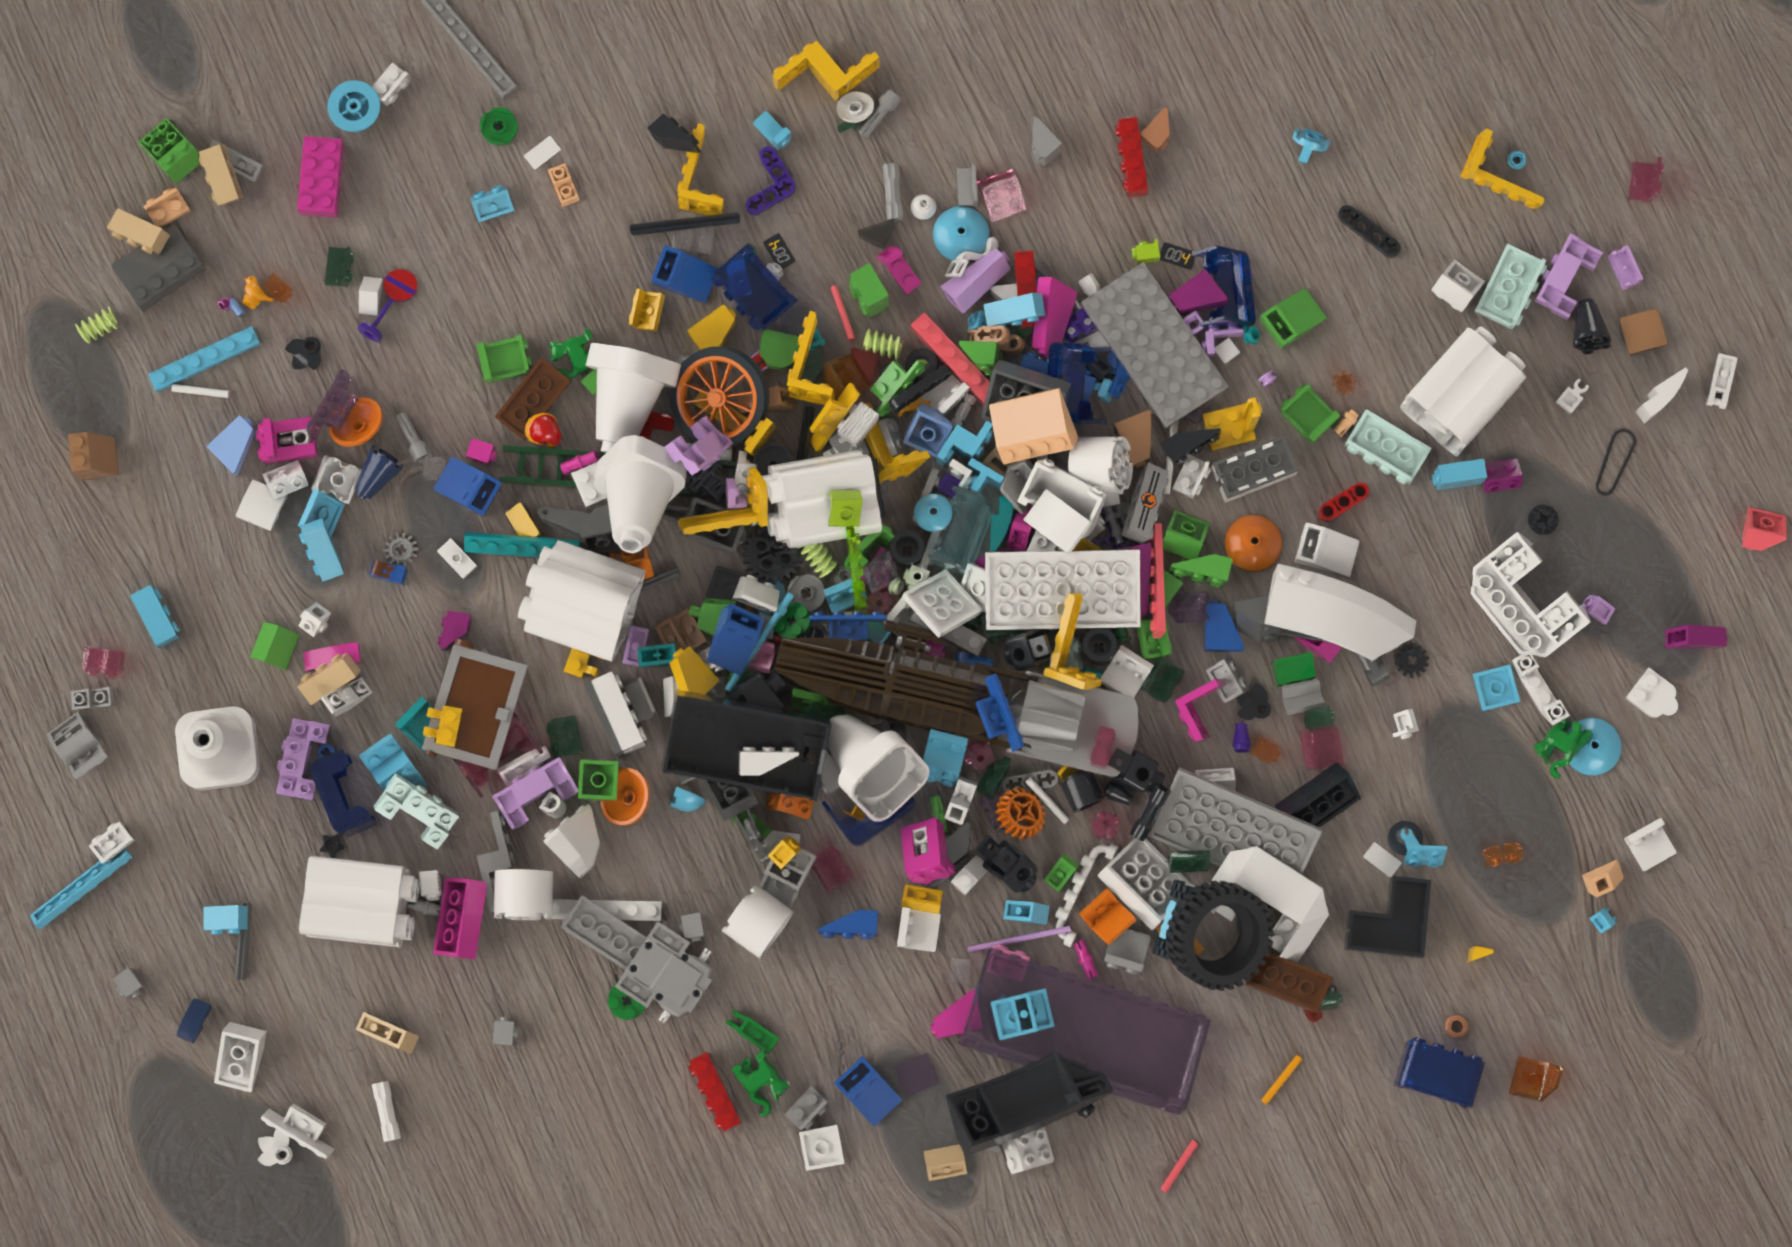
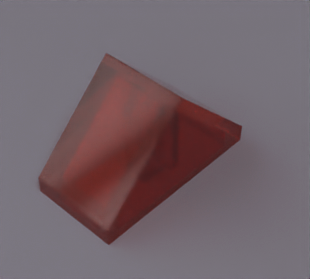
[850,348,880,386]

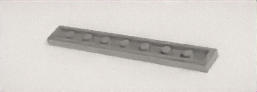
[420,0,518,99]

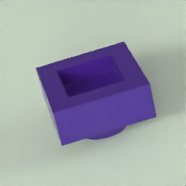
[937,473,961,499]

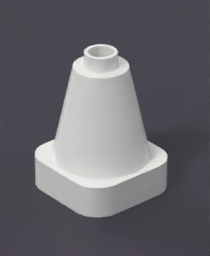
[586,343,681,453]
[594,435,687,553]
[175,706,260,790]
[828,715,929,822]

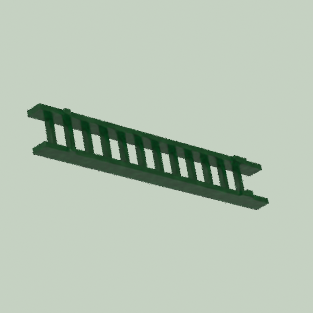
[500,445,747,501]

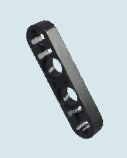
[1338,205,1401,258]
[889,365,953,413]

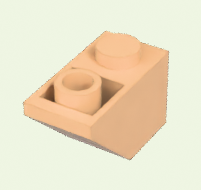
[1582,860,1624,897]

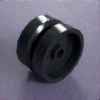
[753,444,794,476]

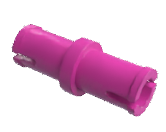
[560,450,600,475]
[1073,940,1099,980]

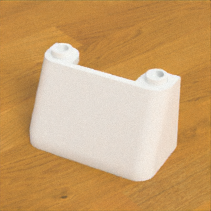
[1017,458,1106,539]

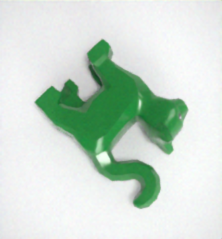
[550,328,593,379]
[1534,718,1593,778]
[731,1049,790,1117]

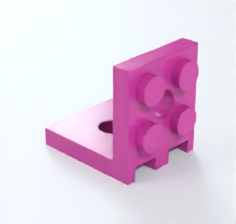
[1175,679,1226,742]

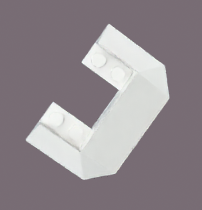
[1471,532,1591,657]
[1209,846,1329,963]

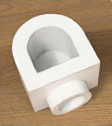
[539,792,566,818]

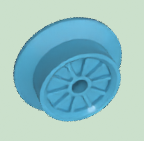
[327,80,380,132]

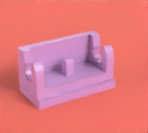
[1607,245,1643,291]

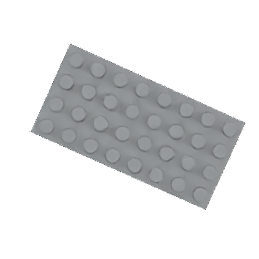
[1080,262,1229,429]
[1149,767,1322,874]

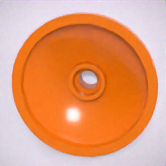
[328,397,383,447]
[1225,515,1282,572]
[600,768,650,826]

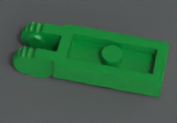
[725,1009,780,1054]

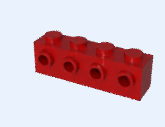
[1115,117,1148,198]
[688,1052,742,1132]

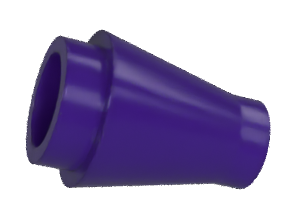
[1232,723,1251,753]

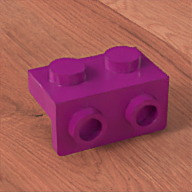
[1483,458,1522,493]

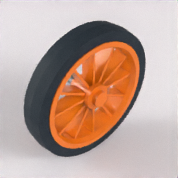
[670,346,769,446]

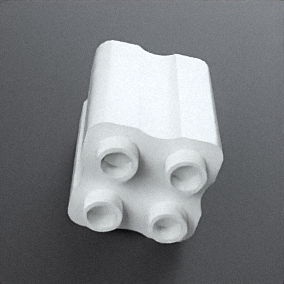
[1400,326,1526,456]
[762,450,882,548]
[518,540,646,662]
[299,856,420,948]

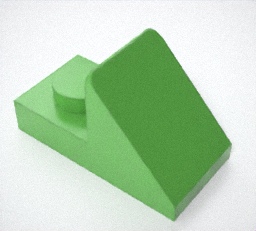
[1044,853,1079,892]

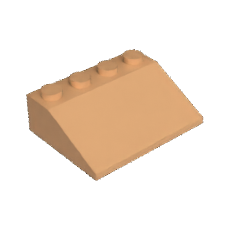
[989,388,1079,464]

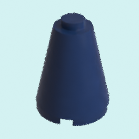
[355,445,404,500]

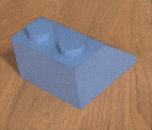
[903,403,953,458]

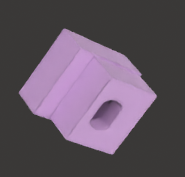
[1183,311,1206,336]

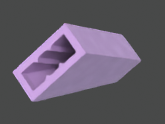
[940,248,1011,314]

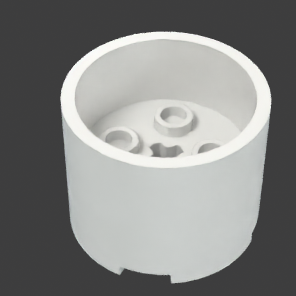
[1068,437,1133,494]
[494,869,553,920]
[722,884,794,959]

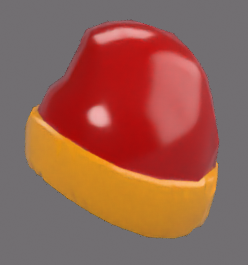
[525,413,562,448]

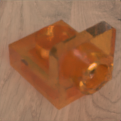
[1249,736,1281,765]

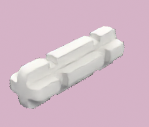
[951,394,976,428]

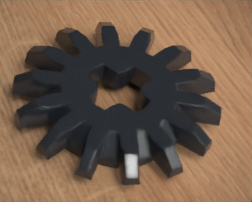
[1395,643,1429,678]

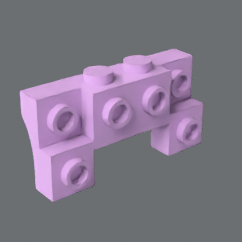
[1535,233,1603,320]
[664,415,733,475]
[276,718,331,801]
[492,757,578,831]

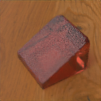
[1302,1008,1323,1023]

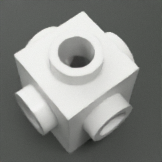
[903,564,931,590]
[299,602,331,637]

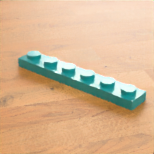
[464,532,580,558]

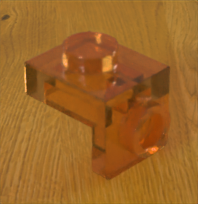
[260,273,293,303]

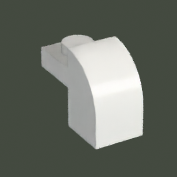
[944,777,978,825]

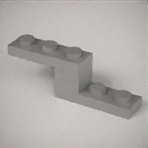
[912,468,947,569]
[477,811,515,913]

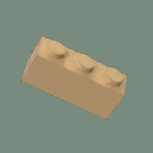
[199,144,244,206]
[107,208,170,255]
[298,652,361,705]

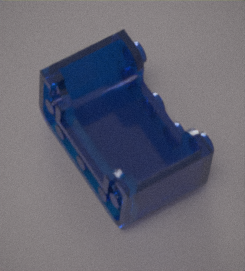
[710,243,798,331]
[310,749,377,837]
[1393,1037,1485,1109]

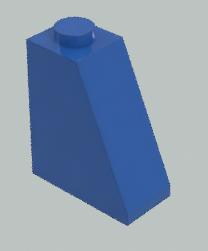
[1204,600,1244,652]

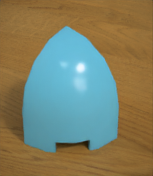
[670,787,706,812]

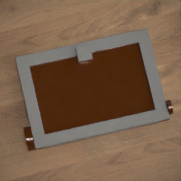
[422,639,528,771]

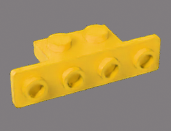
[809,383,860,452]

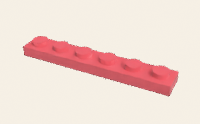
[1148,523,1166,638]

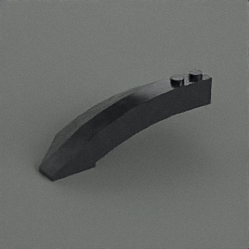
[946,1051,1113,1156]

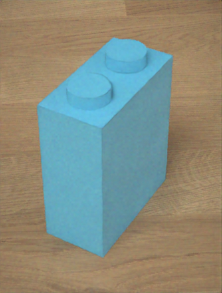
[1431,459,1487,491]

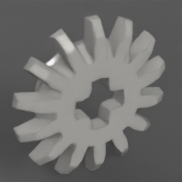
[384,533,418,566]

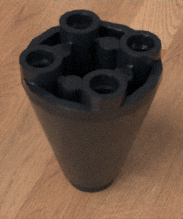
[1572,298,1611,355]

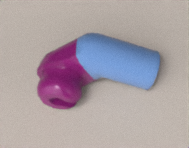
[217,297,246,317]

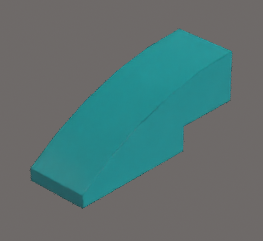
[990,496,1014,552]

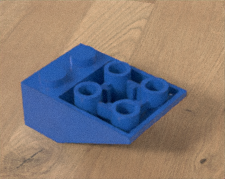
[651,245,719,304]
[433,457,502,518]
[707,604,765,676]
[818,910,878,940]
[834,1056,902,1127]

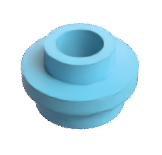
[1507,151,1527,170]

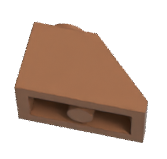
[1140,107,1170,153]

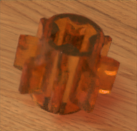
[1332,371,1356,396]

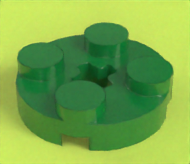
[480,107,518,146]
[774,602,812,639]
[608,986,646,1020]

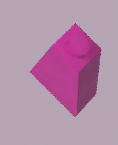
[930,990,983,1039]

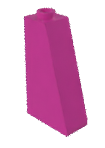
[1032,277,1078,357]

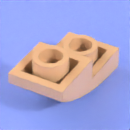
[548,163,580,207]

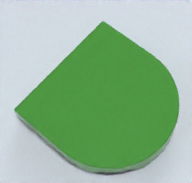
[759,329,799,370]
[788,688,829,712]

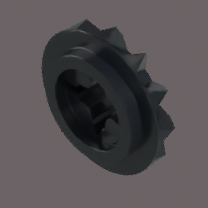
[1528,504,1559,535]

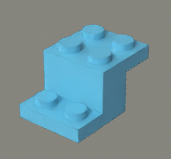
[936,421,994,467]
[923,729,968,787]
[358,733,428,791]
[990,988,1055,1040]

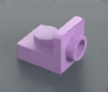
[726,478,747,509]
[1583,595,1616,625]

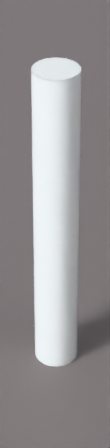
[171,384,230,398]
[1025,777,1069,824]

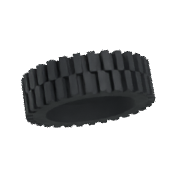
[1166,881,1274,991]

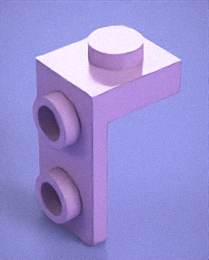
[1202,326,1244,358]

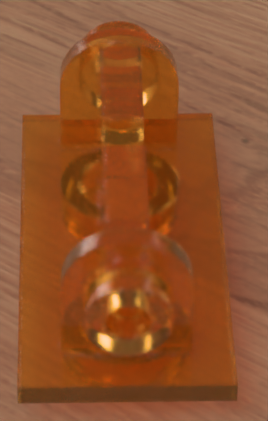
[1482,842,1524,867]

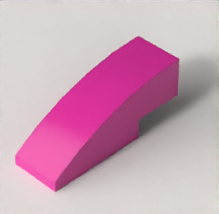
[303,642,362,672]

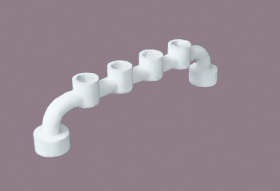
[1055,843,1119,948]

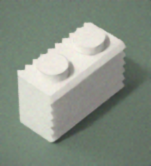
[837,402,879,448]
[419,870,444,901]

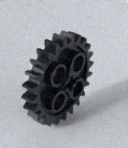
[742,526,804,585]

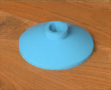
[914,494,952,532]

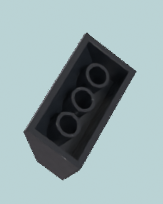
[1274,762,1361,828]

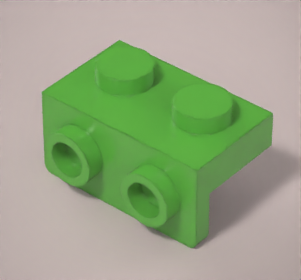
[1137,620,1172,660]

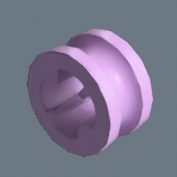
[1258,370,1277,388]

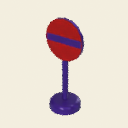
[357,269,417,342]

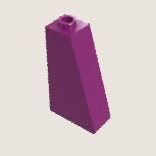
[1119,542,1151,620]

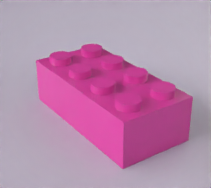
[297,136,345,218]
[433,877,487,960]

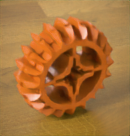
[995,788,1046,840]

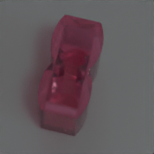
[81,647,125,679]
[1090,726,1115,769]

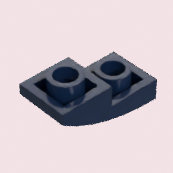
[176,998,212,1044]

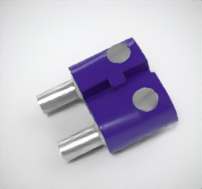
[1064,300,1097,343]

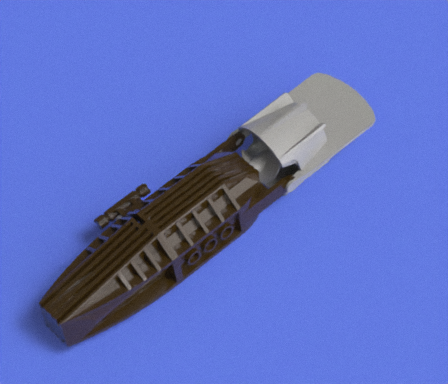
[774,620,1138,777]

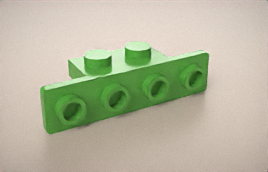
[870,359,927,419]

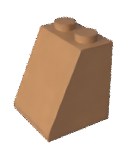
[68,432,119,480]

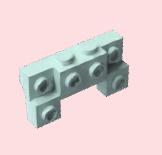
[374,773,459,850]

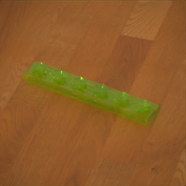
[846,526,867,615]

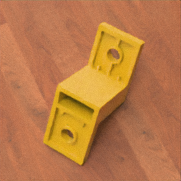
[772,40,880,102]

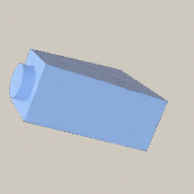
[206,415,256,477]

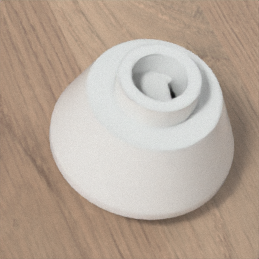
[910,194,936,220]

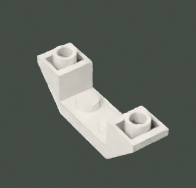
[1512,650,1570,725]

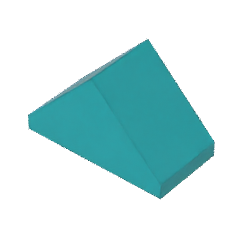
[637,643,676,667]

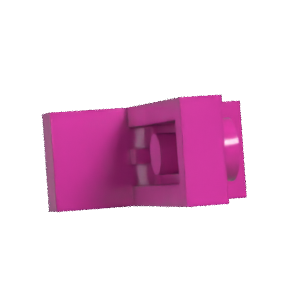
[876,246,922,295]
[1007,503,1034,551]

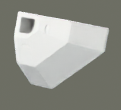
[543,804,601,879]

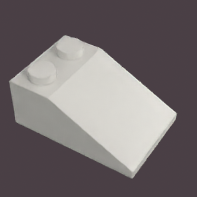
[214,1022,267,1092]

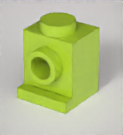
[1131,239,1160,264]

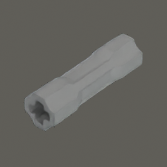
[883,163,903,222]

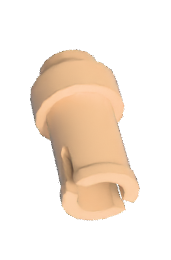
[1333,410,1359,438]

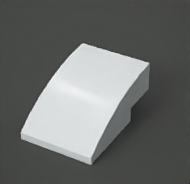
[1636,367,1688,424]
[1024,489,1092,554]

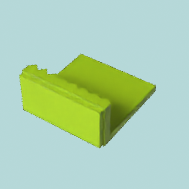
[828,490,863,527]

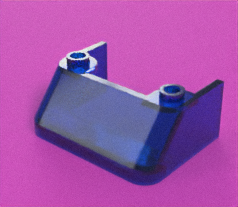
[1192,245,1256,329]
[1047,342,1112,425]
[822,796,915,847]

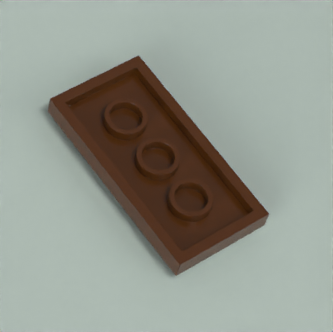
[495,357,572,441]
[1245,953,1333,1014]

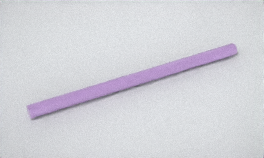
[968,926,1071,952]

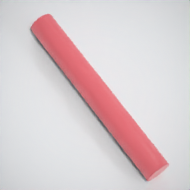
[830,285,855,341]
[1160,1140,1198,1193]

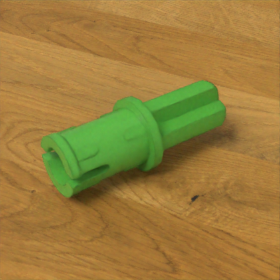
[930,795,949,833]

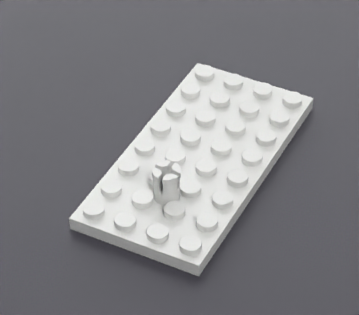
[985,549,1140,630]

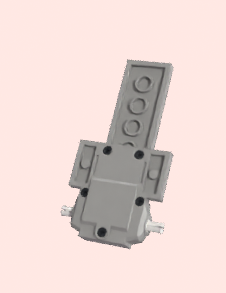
[560,895,712,1024]

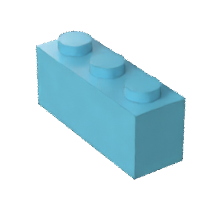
[983,293,1045,327]
[299,518,344,582]
[130,585,180,648]

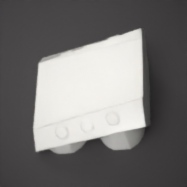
[311,455,362,504]

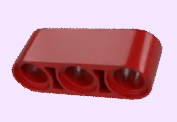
[1318,482,1369,522]

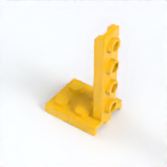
[677,123,724,216]
[1460,128,1544,209]
[787,311,835,406]
[692,387,777,458]
[1202,397,1262,452]
[865,403,930,483]
[678,467,768,535]
[1043,592,1103,690]

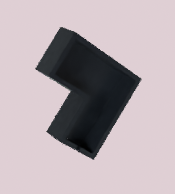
[1344,876,1431,959]

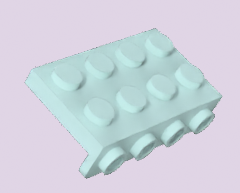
[1474,244,1547,330]
[1344,409,1432,485]

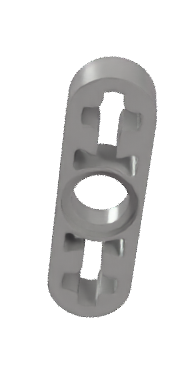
[1002,770,1058,792]

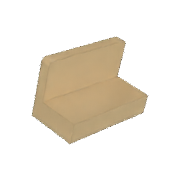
[924,1144,967,1181]

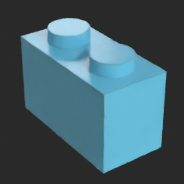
[204,905,248,935]

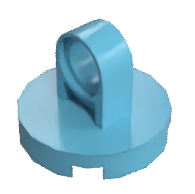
[1292,128,1330,164]

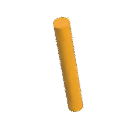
[1261,1055,1303,1105]

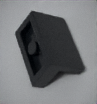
[1073,342,1114,383]

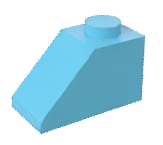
[1003,900,1050,925]

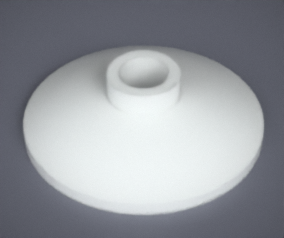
[836,92,874,123]

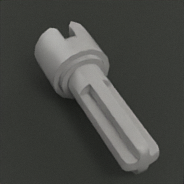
[859,89,902,138]
[396,412,432,464]

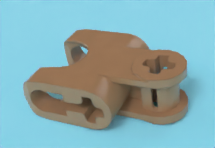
[967,325,1025,355]

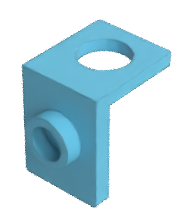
[868,622,893,644]

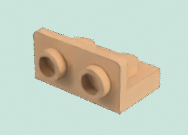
[143,188,191,228]

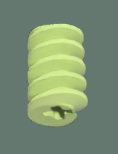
[75,306,118,344]
[862,328,904,360]
[797,543,837,578]

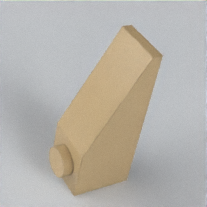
[356,1012,419,1054]

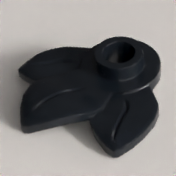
[285,337,321,370]
[1237,683,1271,720]

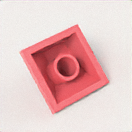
[1742,507,1787,551]

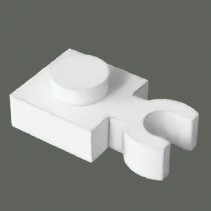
[1556,378,1589,414]

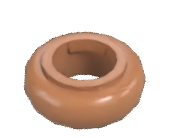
[1445,1015,1469,1039]

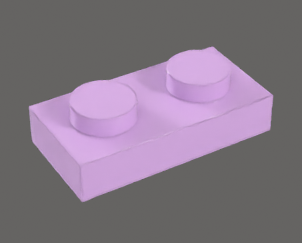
[622,626,650,668]

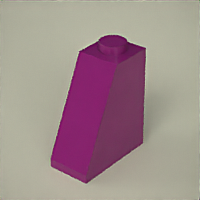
[1168,269,1228,315]
[1665,625,1727,649]

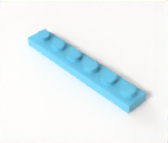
[148,326,261,392]
[30,847,132,930]

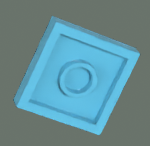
[1472,665,1520,712]

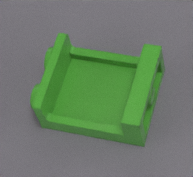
[476,334,533,384]
[1280,383,1340,445]
[843,523,894,577]

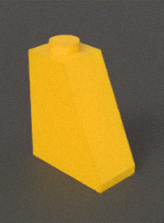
[687,304,736,364]
[669,646,720,695]

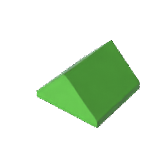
[250,622,300,671]

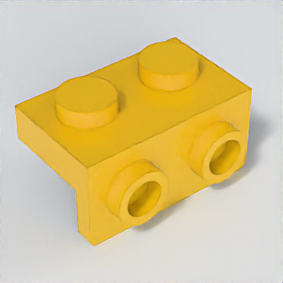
[629,289,665,332]

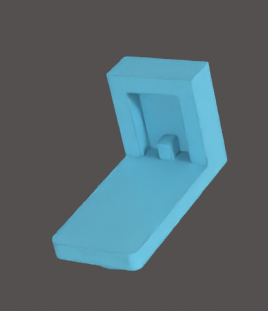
[753,111,792,150]

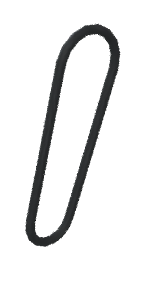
[1596,429,1636,496]

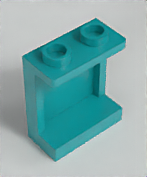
[395,696,433,758]

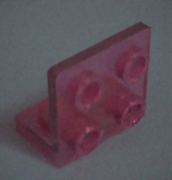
[1628,157,1664,203]
[977,169,1027,222]
[1299,727,1344,771]

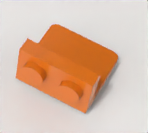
[766,792,814,819]
[1079,888,1136,945]

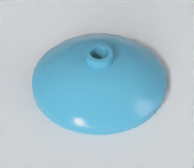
[933,206,990,261]
[1564,718,1621,776]

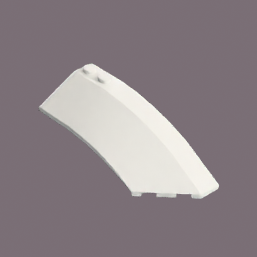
[1264,564,1416,662]

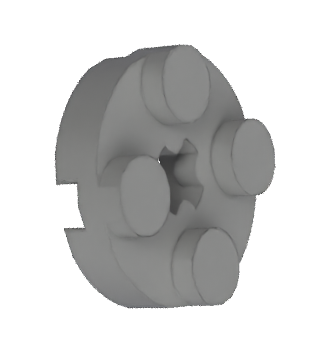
[787,574,825,613]

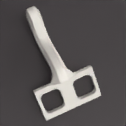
[945,237,999,278]

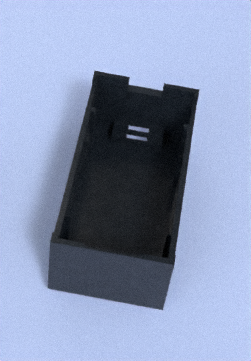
[661,689,832,801]

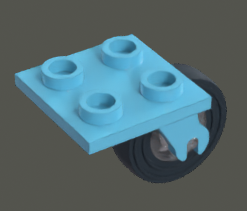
[1388,821,1447,867]

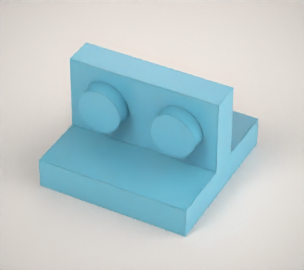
[967,458,1004,498]
[298,489,345,537]

